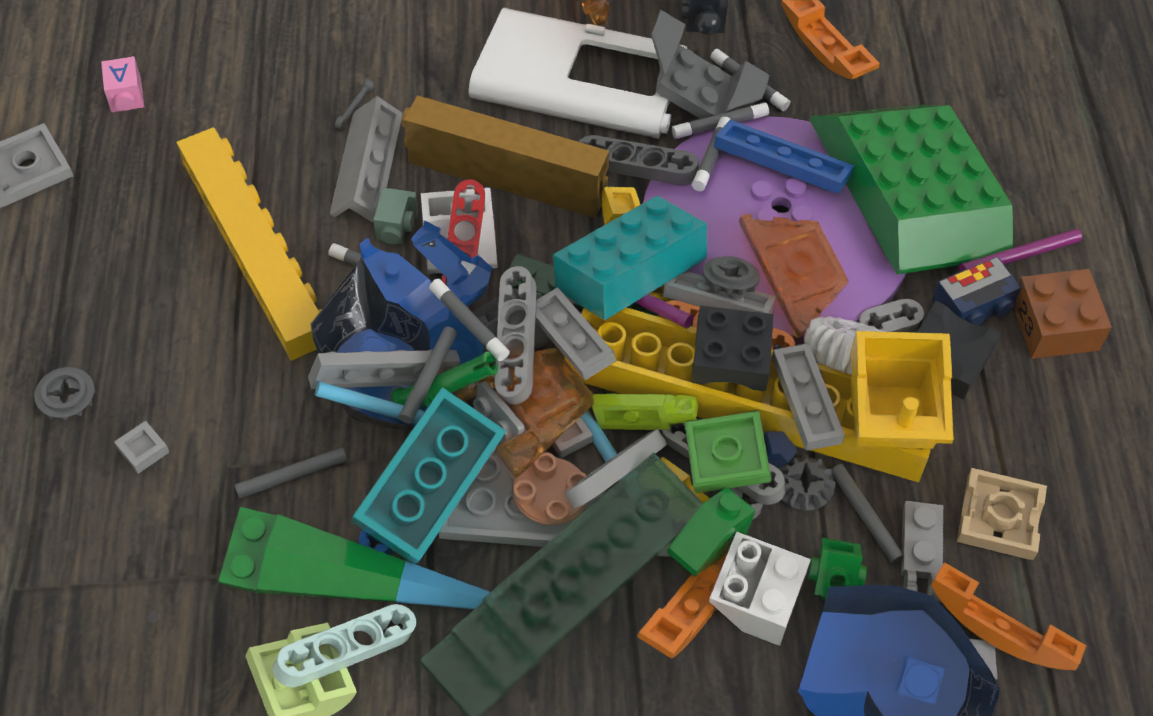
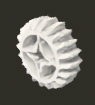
[804,316,886,374]

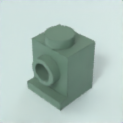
[373,187,419,245]

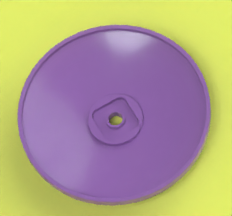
[643,117,907,343]

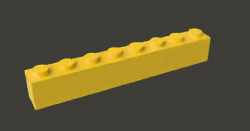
[176,127,322,361]

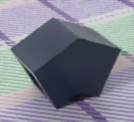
[763,431,798,468]

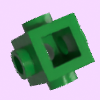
[808,538,867,600]

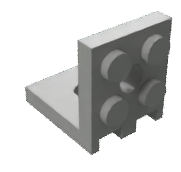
[0,123,73,208]

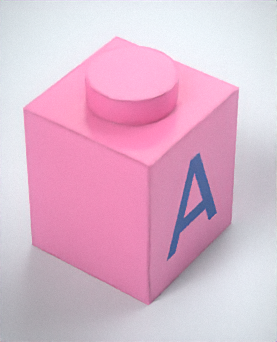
[101,56,144,112]

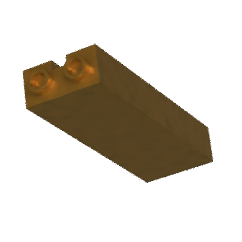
[401,95,609,218]

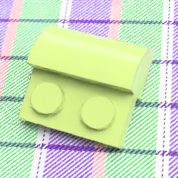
[245,622,357,716]

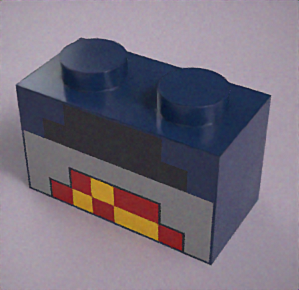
[932,256,1021,326]

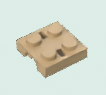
[957,468,1047,560]

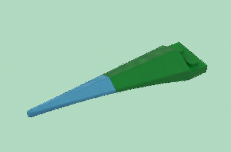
[218,507,535,615]

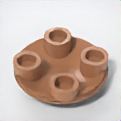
[512,452,587,525]

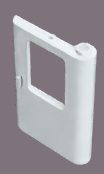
[469,8,687,139]

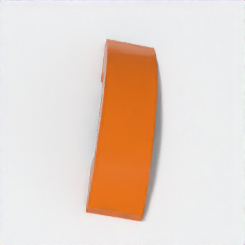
[781,0,880,79]
[638,553,728,659]
[931,562,1087,670]

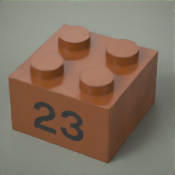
[1014,269,1112,359]

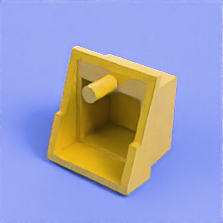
[850,331,954,449]

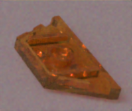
[739,214,849,338]

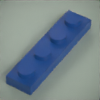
[714,120,854,194]

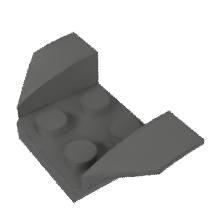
[651,10,770,119]

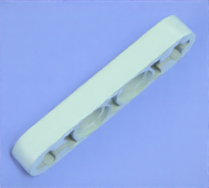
[273,604,416,687]

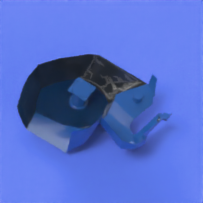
[310,220,492,430]
[798,585,1001,716]

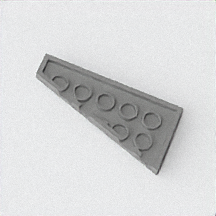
[439,448,672,557]

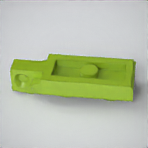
[591,393,698,430]

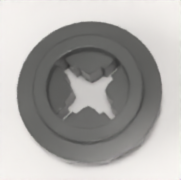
[702,256,760,296]
[34,367,96,422]
[778,454,836,511]

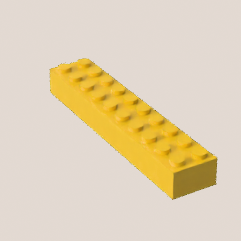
[564,308,931,483]

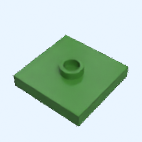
[685,411,771,493]

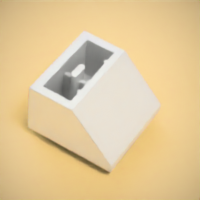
[421,188,497,274]
[709,532,811,646]

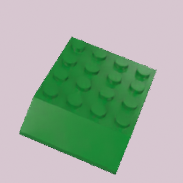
[810,105,1013,274]

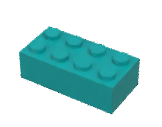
[553,196,707,321]
[350,387,506,564]

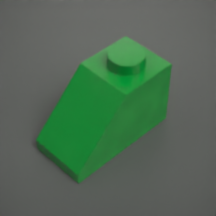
[667,487,756,577]

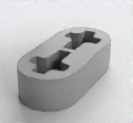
[859,299,924,333]

